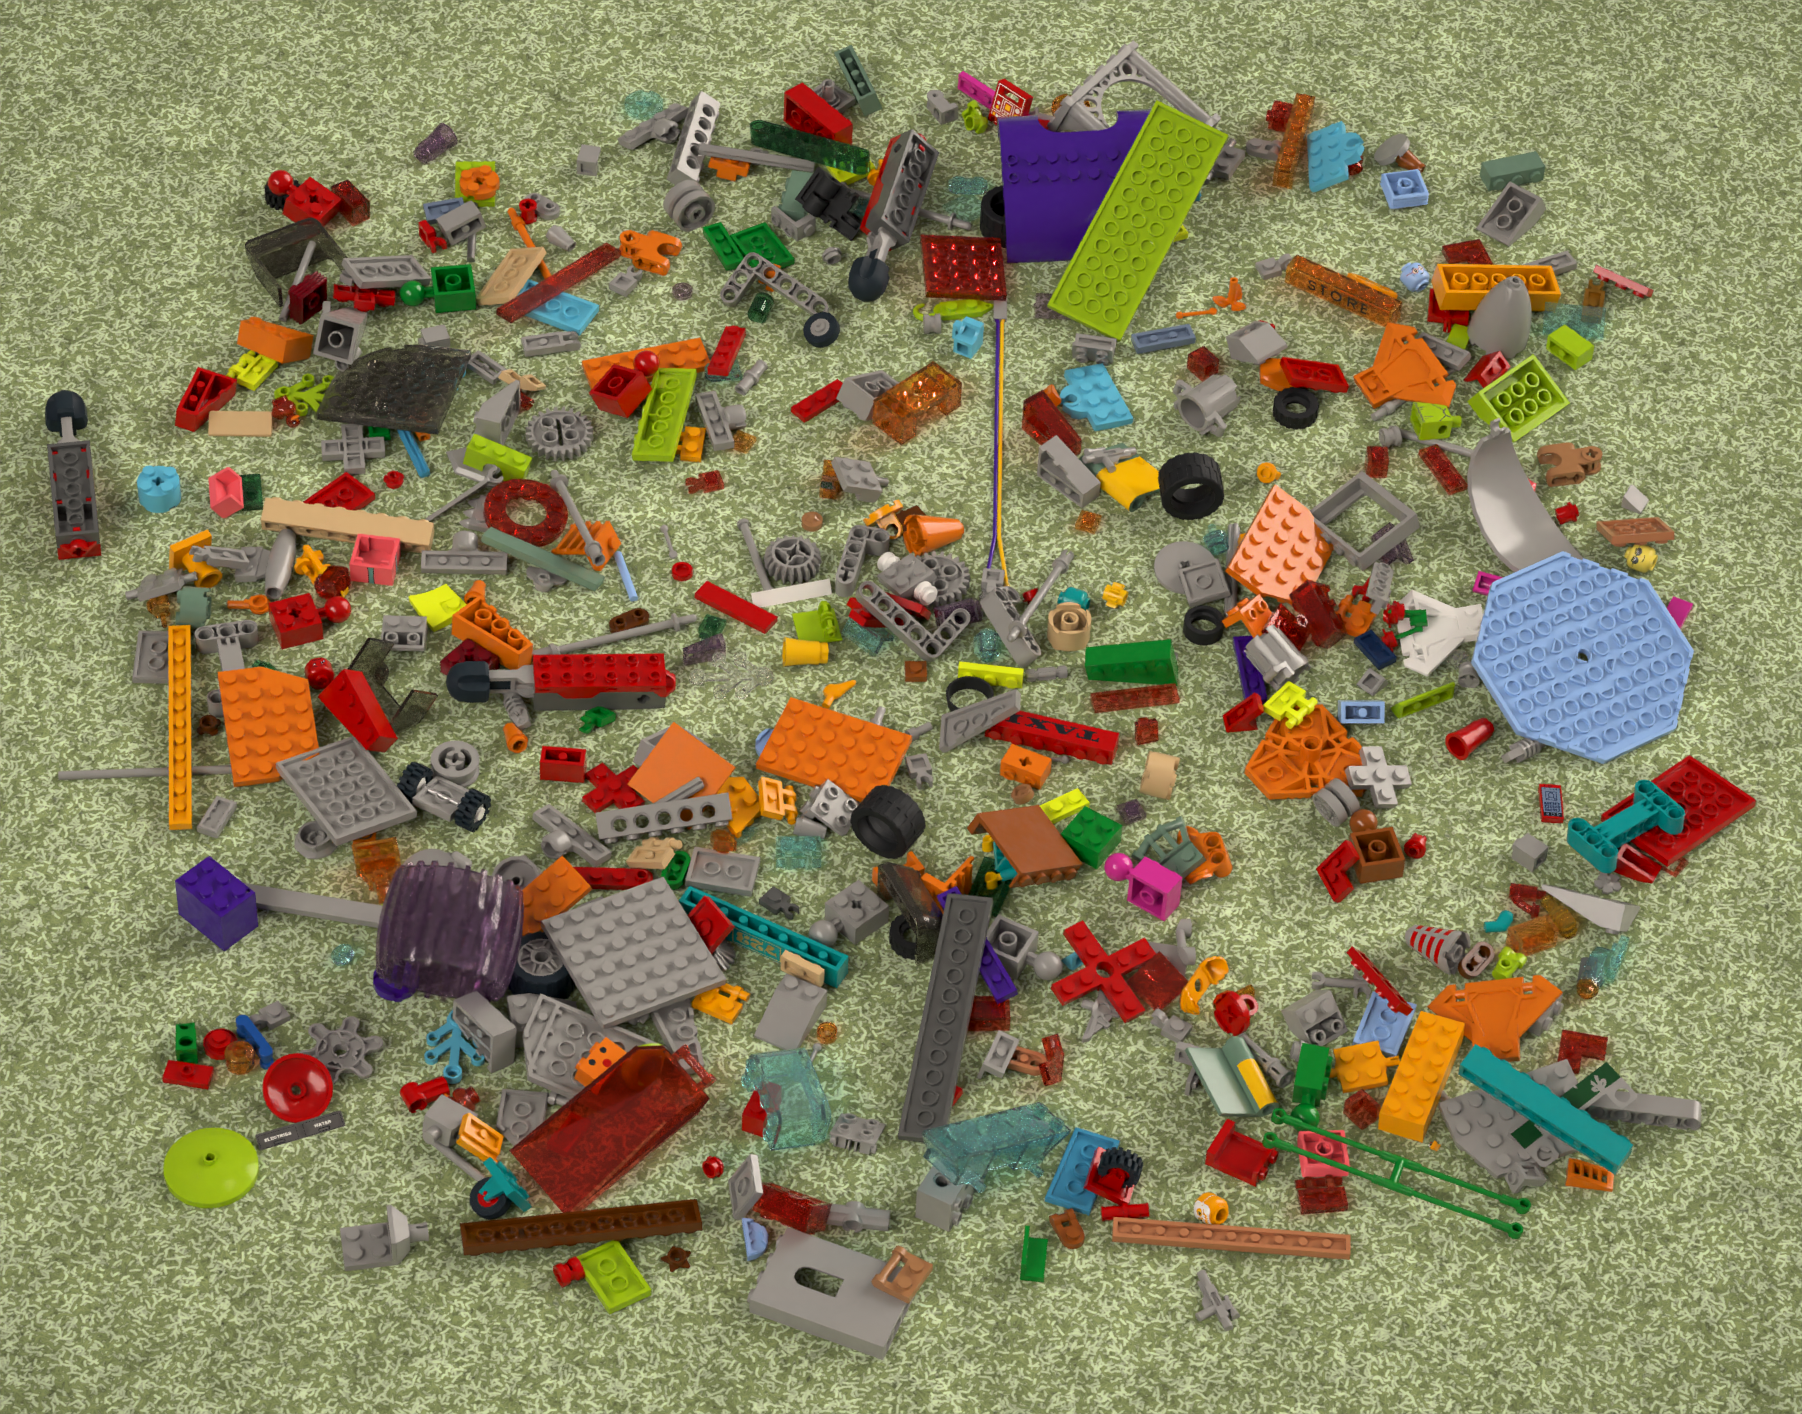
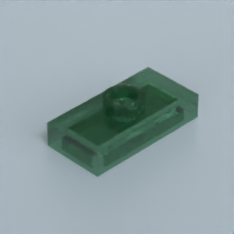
[239,474,263,511]

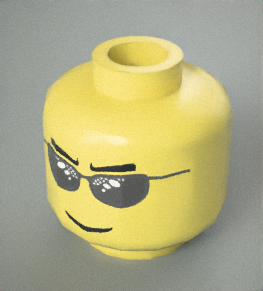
[1624,544,1658,573]

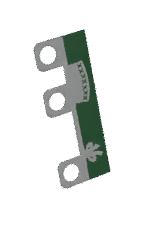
[1511,1062,1637,1167]

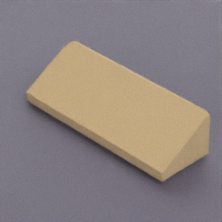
[208,411,273,437]

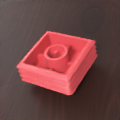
[1297,1130,1350,1177]

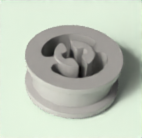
[430,741,479,788]

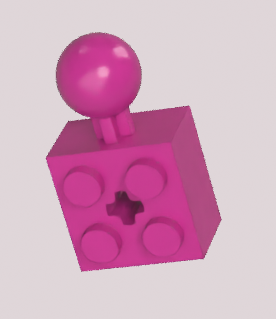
[1104,853,1183,922]

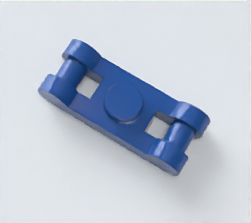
[236,1015,274,1070]

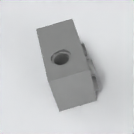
[915,1140,984,1232]

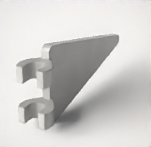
[425,466,504,521]

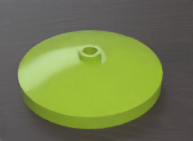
[163,1128,259,1209]

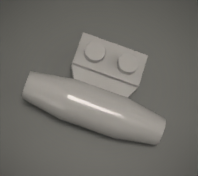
[234,529,296,599]

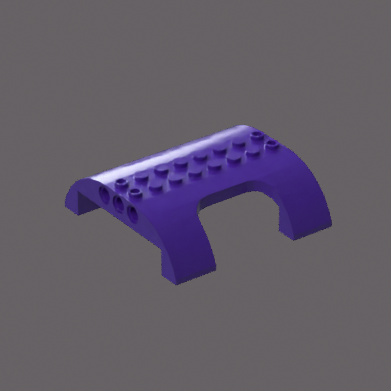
[997,109,1167,263]

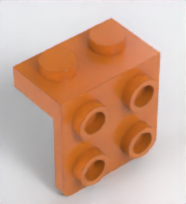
[1222,594,1282,638]

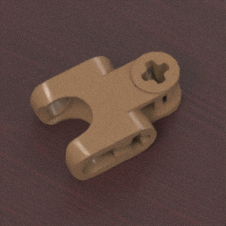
[1537,442,1603,487]

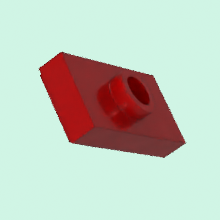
[162,1060,214,1090]

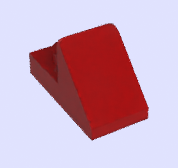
[1222,692,1264,733]

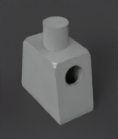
[422,1094,478,1147]

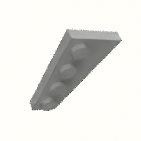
[939,689,1021,753]

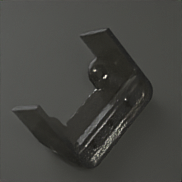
[348,637,438,735]
[877,862,943,966]

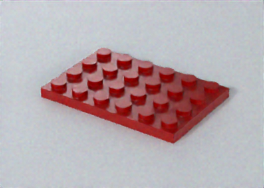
[1601,755,1756,867]

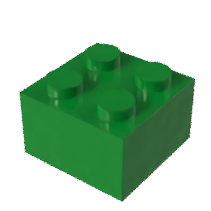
[1061,806,1123,869]

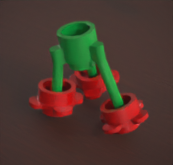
[1381,601,1428,653]

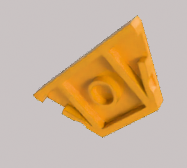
[712,777,761,839]

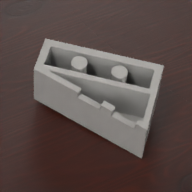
[1037,435,1101,508]
[453,991,517,1073]

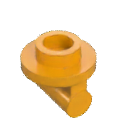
[1257,462,1281,483]

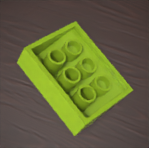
[1467,354,1570,443]

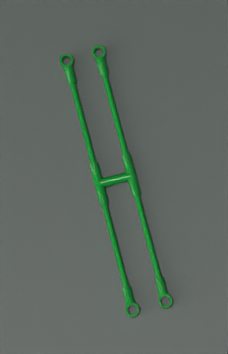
[1262,1108,1531,1239]

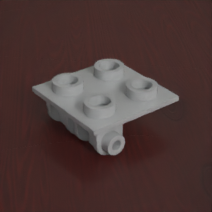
[829,1113,886,1155]

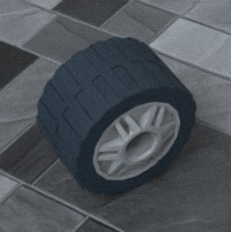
[507,931,575,1000]

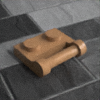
[871,1245,933,1304]

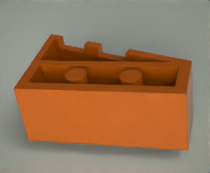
[237,317,314,364]

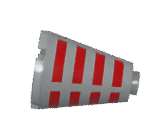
[1405,925,1470,975]

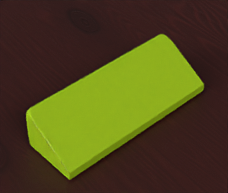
[1390,682,1455,719]

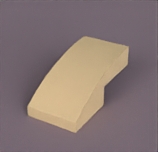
[498,369,546,391]

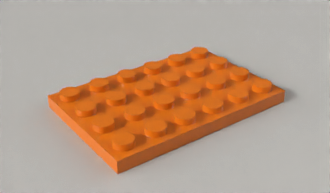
[756,697,912,802]

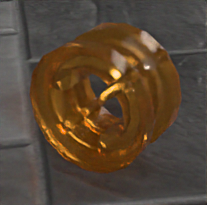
[817,1022,838,1044]

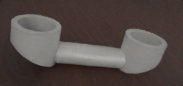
[1176,919,1196,965]

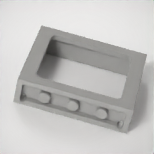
[1310,471,1420,571]

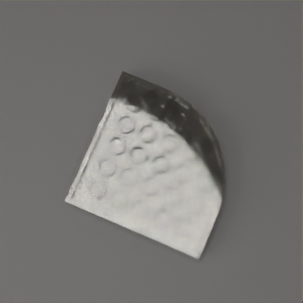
[316,345,471,434]

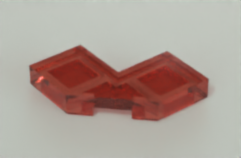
[1038,1033,1064,1086]

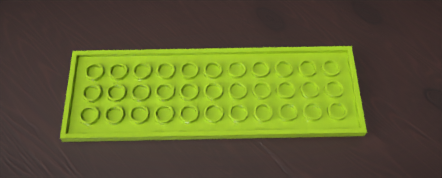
[1047,100,1229,342]

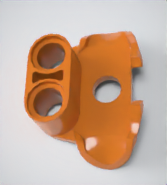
[1176,826,1232,884]

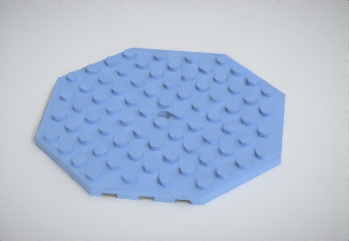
[1471,551,1694,764]

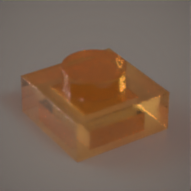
[1075,510,1102,534]

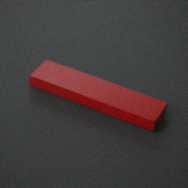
[695,581,778,634]

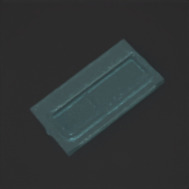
[1542,302,1606,340]

